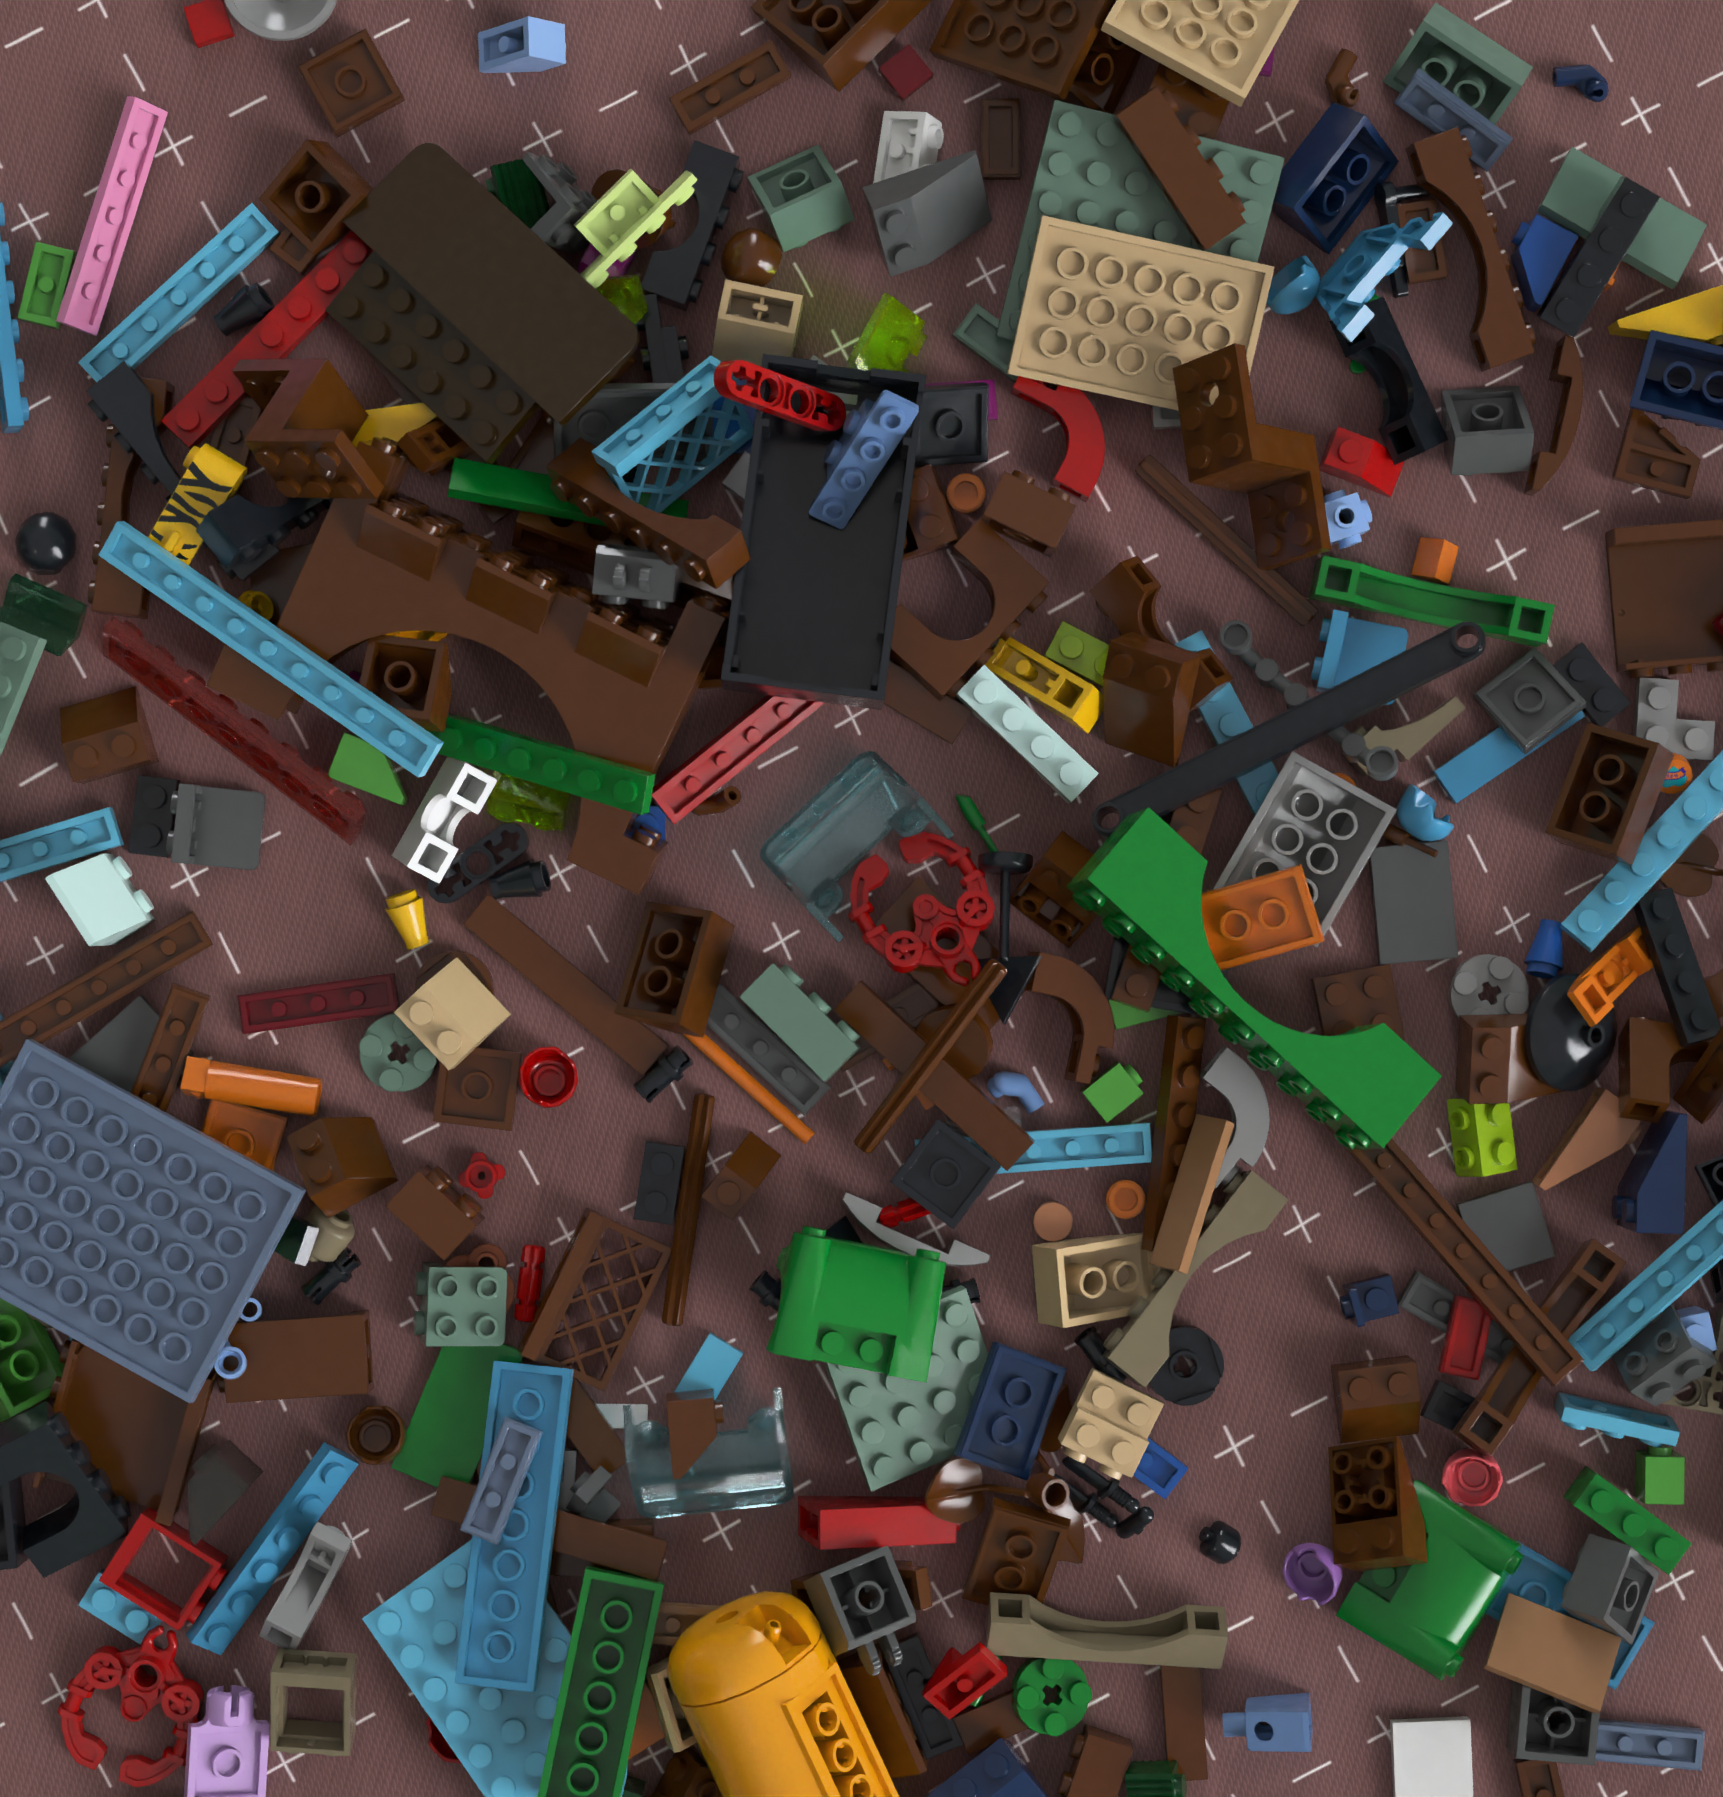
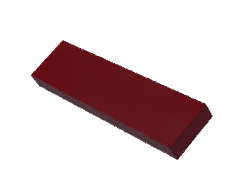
[237,973,399,1034]

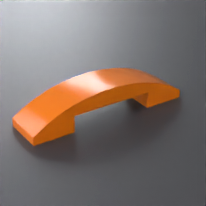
[1567,924,1654,1027]

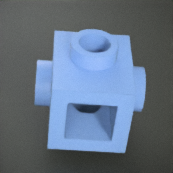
[1323,489,1372,549]

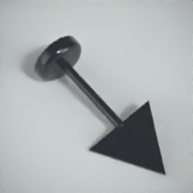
[978,852,1042,1025]

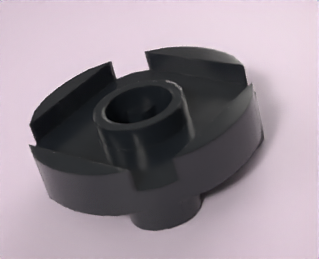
[1149,1325,1224,1406]

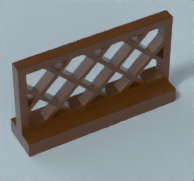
[518,1207,672,1392]

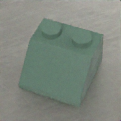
[747,145,855,252]

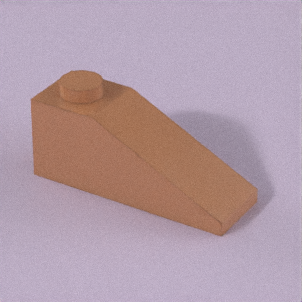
[1532,1087,1642,1191]

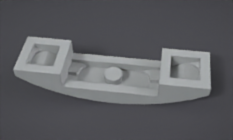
[840,1192,990,1267]

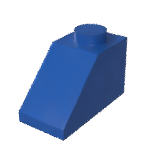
[1510,214,1578,313]

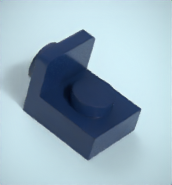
[1339,1274,1400,1327]

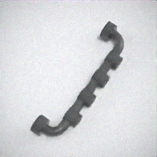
[1220,620,1399,781]

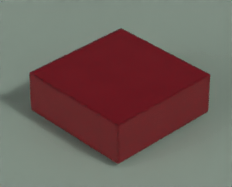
[878,44,933,102]

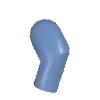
[987,1071,1045,1114]

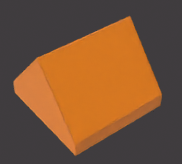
[1410,537,1459,585]

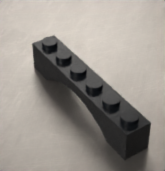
[87,361,281,581]

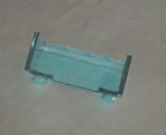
[760,751,954,943]
[623,1388,794,1518]

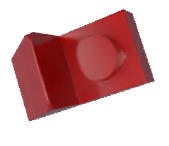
[922,1642,1007,1720]

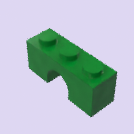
[1563,1465,1692,1575]

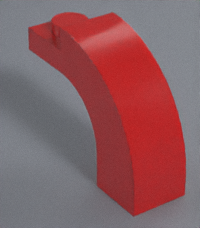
[1011,376,1105,502]

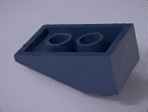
[1611,1110,1687,1234]

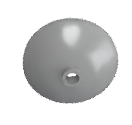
[224,0,338,41]

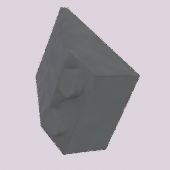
[862,150,992,277]

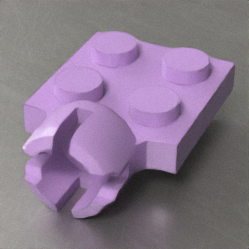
[184,1685,270,1797]

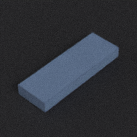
[1393,68,1513,172]
[460,1417,544,1545]
[1595,1719,1705,1771]

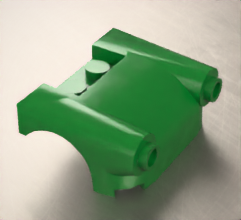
[766,1225,946,1383]
[1335,1480,1524,1681]

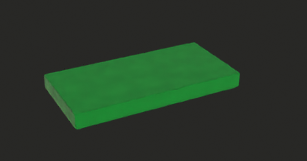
[391,1343,524,1488]

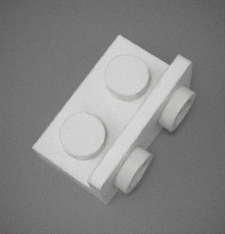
[873,111,944,183]

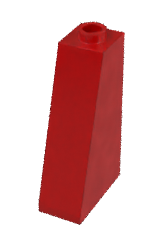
[798,1496,961,1550]

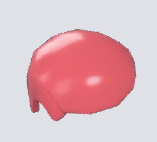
[1441,1448,1503,1507]

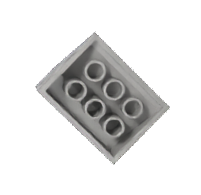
[1213,751,1397,947]

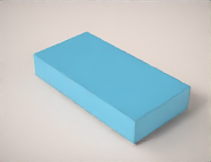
[674,1332,743,1400]

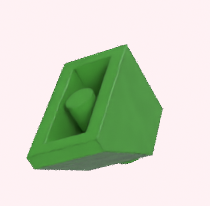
[327,733,408,806]

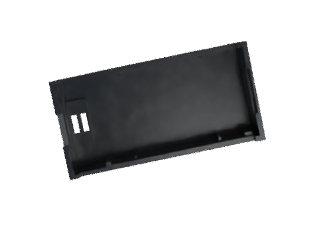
[721,354,926,710]

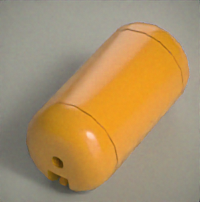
[667,1591,900,1797]

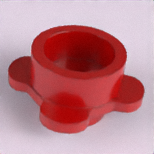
[458,1152,505,1199]

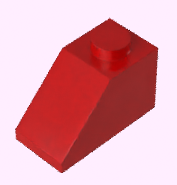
[1319,426,1404,498]

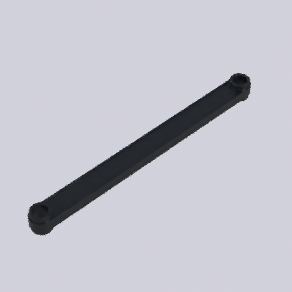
[1092,621,1486,839]

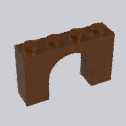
[890,518,1049,701]
[1618,1017,1712,1123]

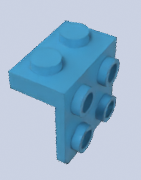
[1311,609,1408,705]

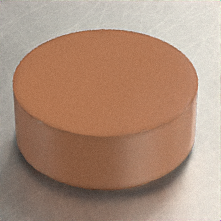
[1033,1201,1072,1242]

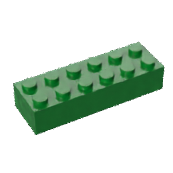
[538,1566,664,1797]

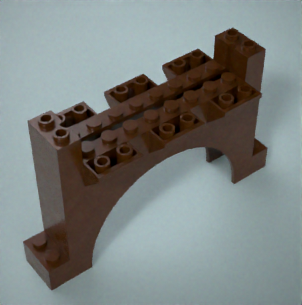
[206,437,730,895]

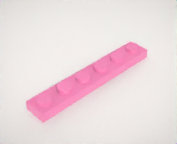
[56,96,168,336]

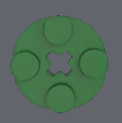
[1011,1658,1092,1737]

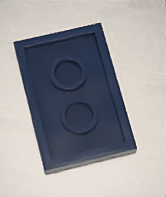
[953,1341,1067,1481]

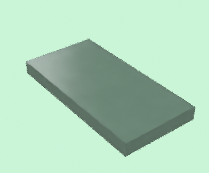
[1537,147,1707,289]

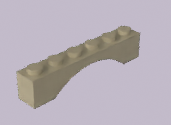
[1101,1170,1288,1388]
[985,1592,1228,1669]

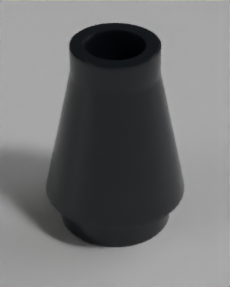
[213,282,274,336]
[490,859,551,899]

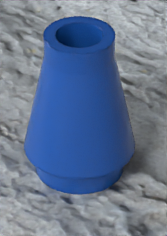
[1524,919,1563,979]

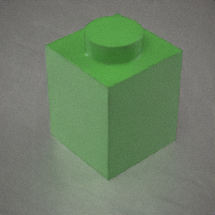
[1080,1061,1144,1123]
[1635,1444,1685,1505]

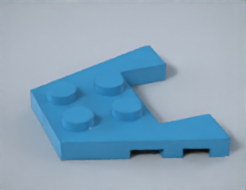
[1315,212,1453,342]

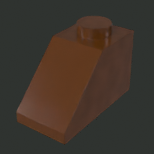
[701,1131,781,1220]
[666,1389,724,1480]

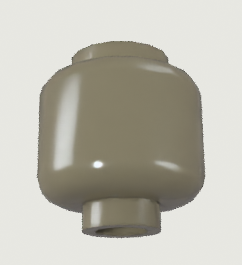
[304,1206,355,1262]

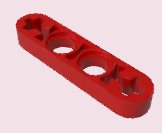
[714,360,846,431]

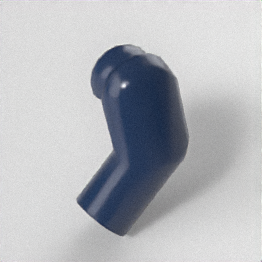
[1552,64,1609,102]

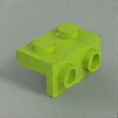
[1447,1098,1518,1177]

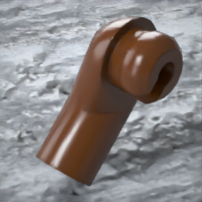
[1325,48,1359,108]
[691,786,741,816]

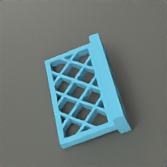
[591,355,754,513]

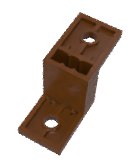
[1172,343,1332,571]
[232,358,384,499]

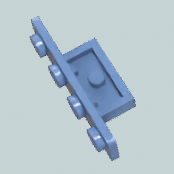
[809,390,919,529]

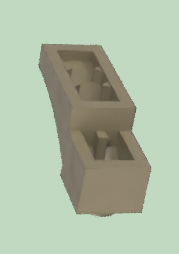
[1341,696,1466,777]

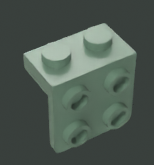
[413,1262,507,1346]

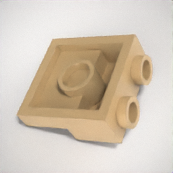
[1058,1368,1164,1480]

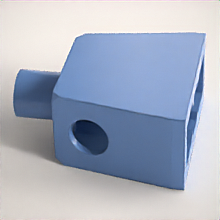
[1222,1693,1313,1752]

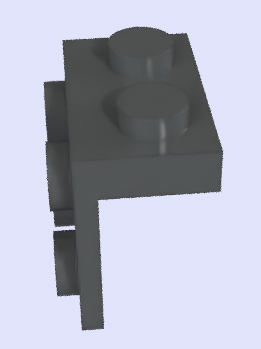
[522,152,597,255]
[166,783,266,870]
[1612,1303,1717,1407]

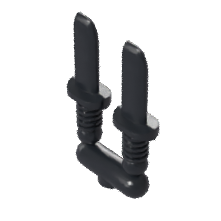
[1054,1457,1154,1539]

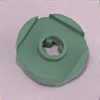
[359,1014,438,1092]

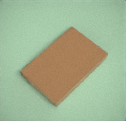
[1483,1593,1622,1714]

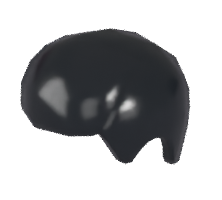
[15,512,76,575]

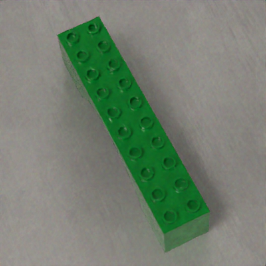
[1067,807,1442,1150]

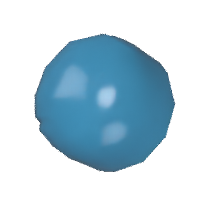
[1266,255,1321,315]
[1396,784,1454,841]

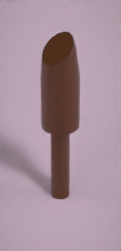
[1382,824,1438,858]

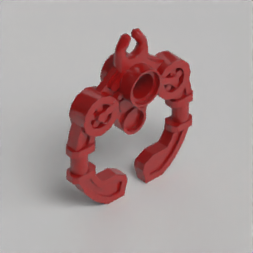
[848,832,995,987]
[57,1625,204,1788]

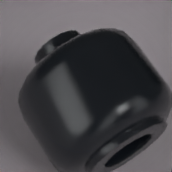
[1199,1521,1241,1564]

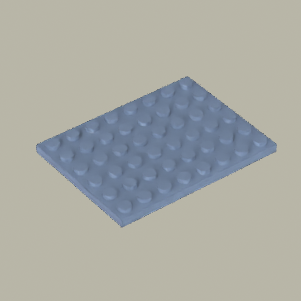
[0,1039,306,1403]

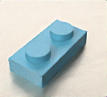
[78,1569,162,1645]

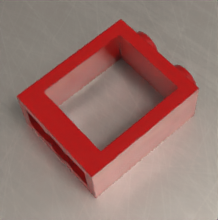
[99,1507,229,1631]

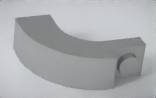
[1200,1045,1270,1188]
[259,1521,352,1649]

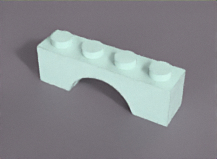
[955,665,1099,804]

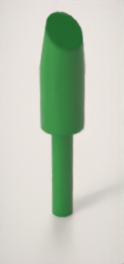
[955,794,999,852]

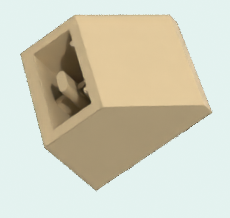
[712,279,803,366]

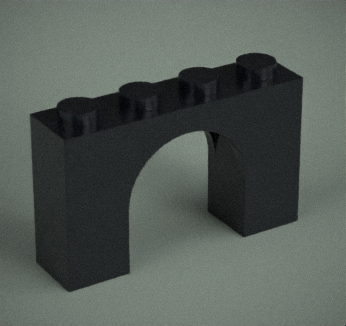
[0,1401,131,1578]

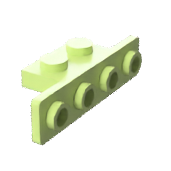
[574,169,697,289]

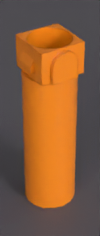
[180,1056,323,1117]

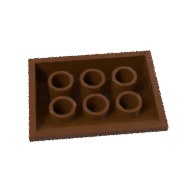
[751,0,932,92]

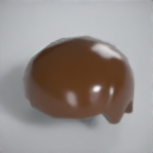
[721,228,782,287]
[345,1406,406,1465]

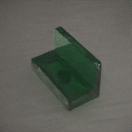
[0,574,88,656]

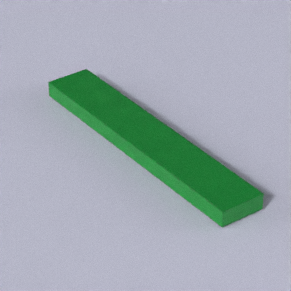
[447,457,689,526]

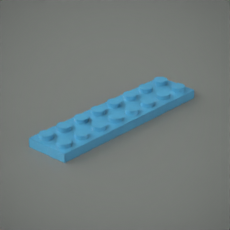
[455,1361,574,1692]

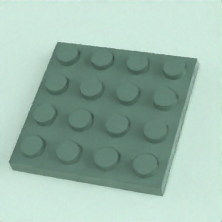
[824,1285,988,1492]

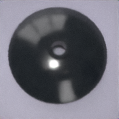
[1525,973,1617,1091]

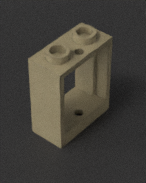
[270,1648,357,1757]

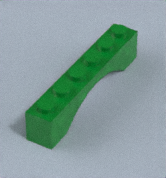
[1308,555,1555,647]

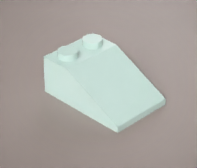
[45,853,155,946]

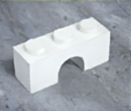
[391,757,497,883]

